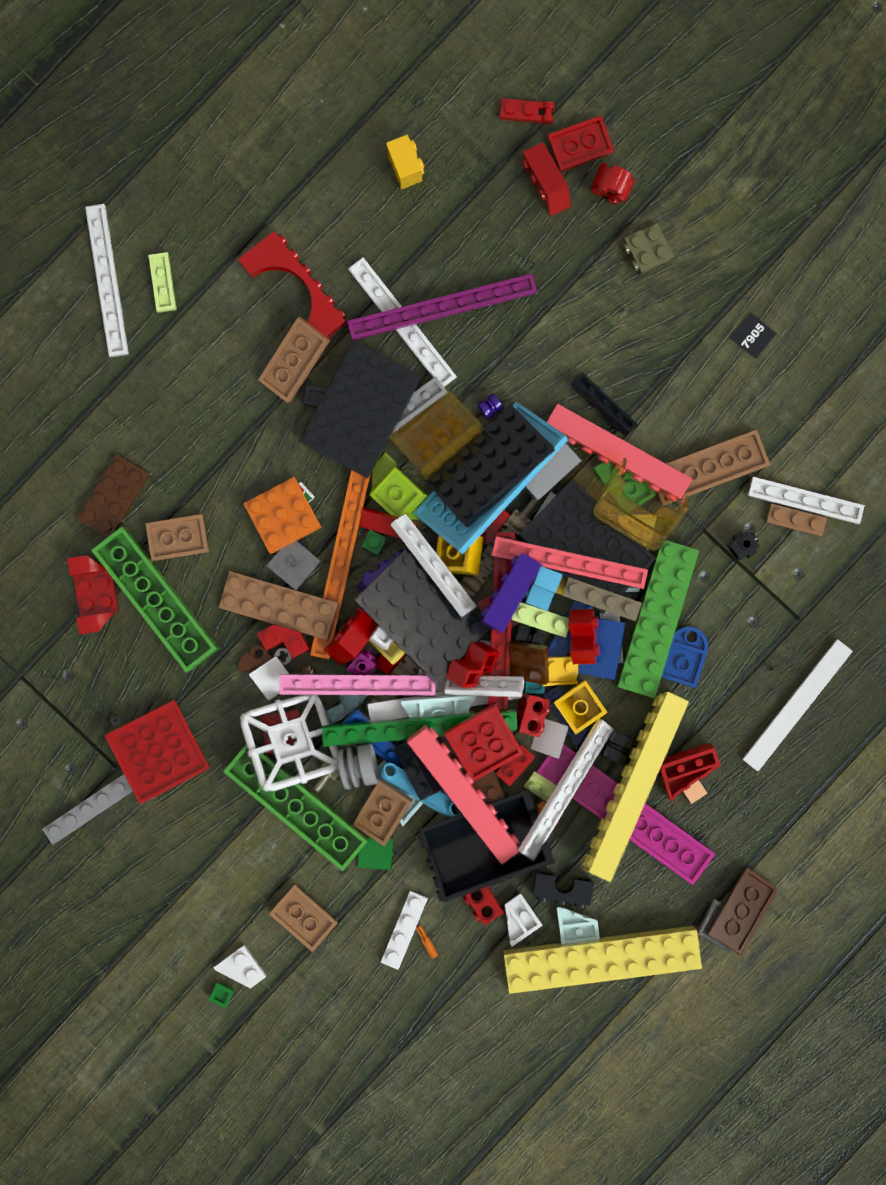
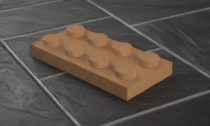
[258,317,330,403]

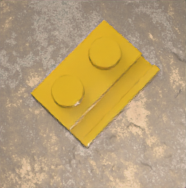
[540,656,578,686]

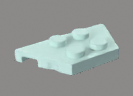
[400,695,476,718]

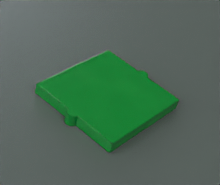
[357,836,394,870]

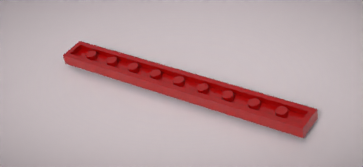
[488,532,515,711]

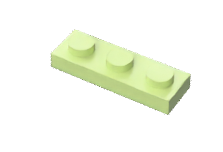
[149,252,177,313]
[511,602,569,638]

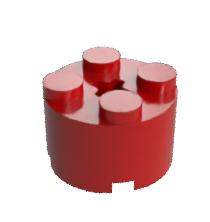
[591,163,636,205]

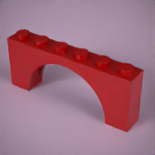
[238,231,347,338]

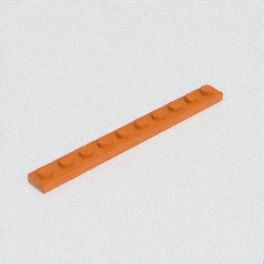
[310,470,371,659]

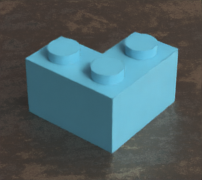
[523,566,563,611]

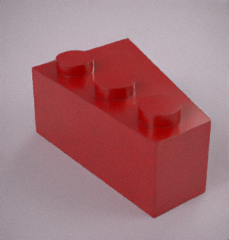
[522,142,571,216]
[323,606,377,665]
[659,742,720,801]

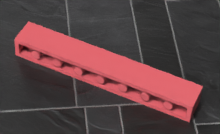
[547,404,692,502]
[407,725,520,864]

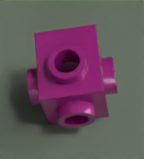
[346,648,376,675]

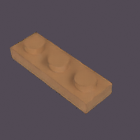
[765,504,827,537]

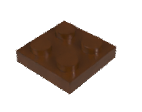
[509,641,549,685]

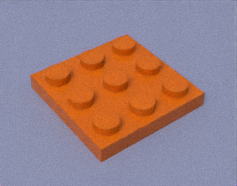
[243,477,322,555]

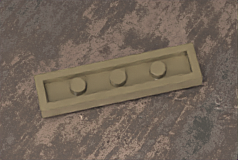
[562,577,642,621]

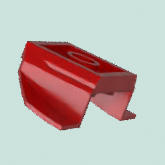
[67,556,119,635]

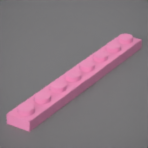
[279,674,435,695]

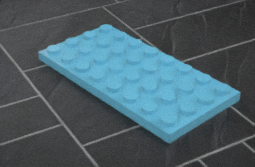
[413,402,568,554]

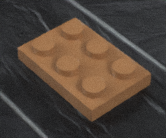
[145,514,209,561]
[353,778,413,846]
[269,884,338,952]

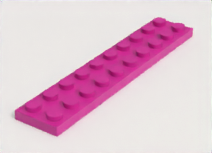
[536,744,715,885]

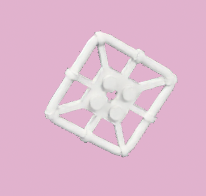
[240,694,338,792]

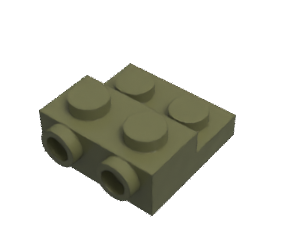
[622,223,675,275]

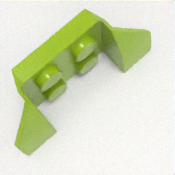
[370,452,430,520]

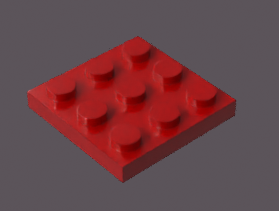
[444,704,524,781]

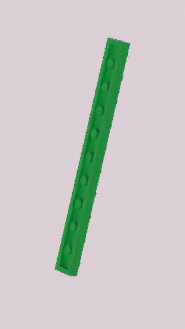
[322,709,517,747]

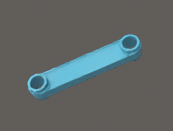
[379,763,462,818]

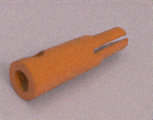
[416,925,438,959]

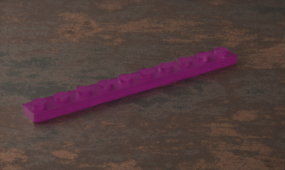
[347,274,537,341]

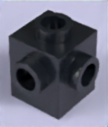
[726,531,759,561]

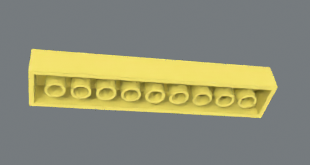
[582,692,689,882]
[503,926,702,994]

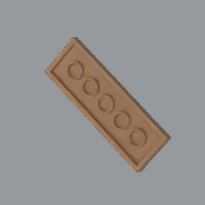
[657,430,770,506]
[219,571,339,640]

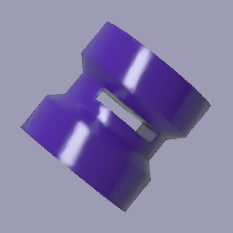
[477,393,504,420]

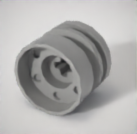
[337,743,379,790]

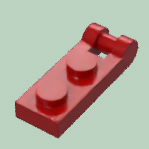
[500,98,554,124]

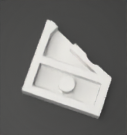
[505,893,543,946]
[214,945,267,988]

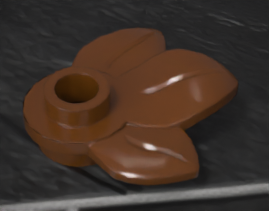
[238,644,274,673]

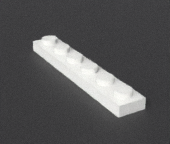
[747,477,865,524]
[390,514,476,617]

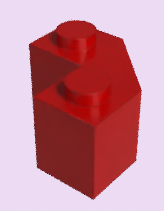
[568,609,600,665]
[257,625,311,658]
[446,642,499,688]

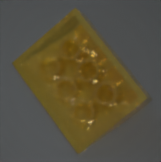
[390,386,484,481]

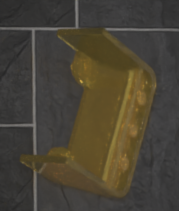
[594,458,689,551]

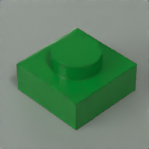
[361,530,387,555]
[209,981,235,1009]

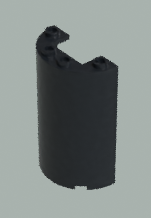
[418,790,555,903]

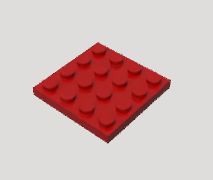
[104,700,209,804]

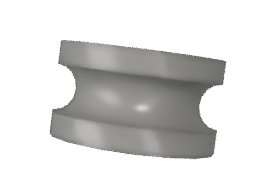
[274,648,292,665]

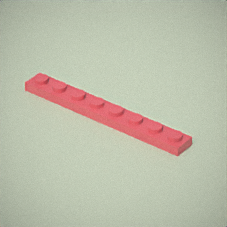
[492,537,648,589]

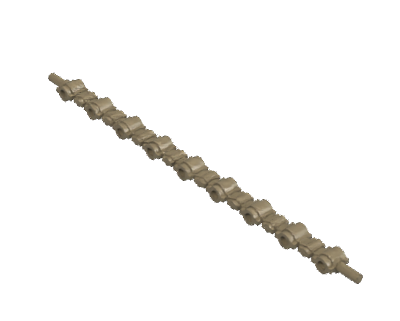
[313,497,538,792]

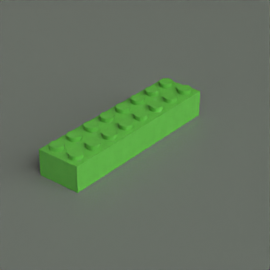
[91,527,220,673]
[615,539,699,698]
[223,744,369,871]

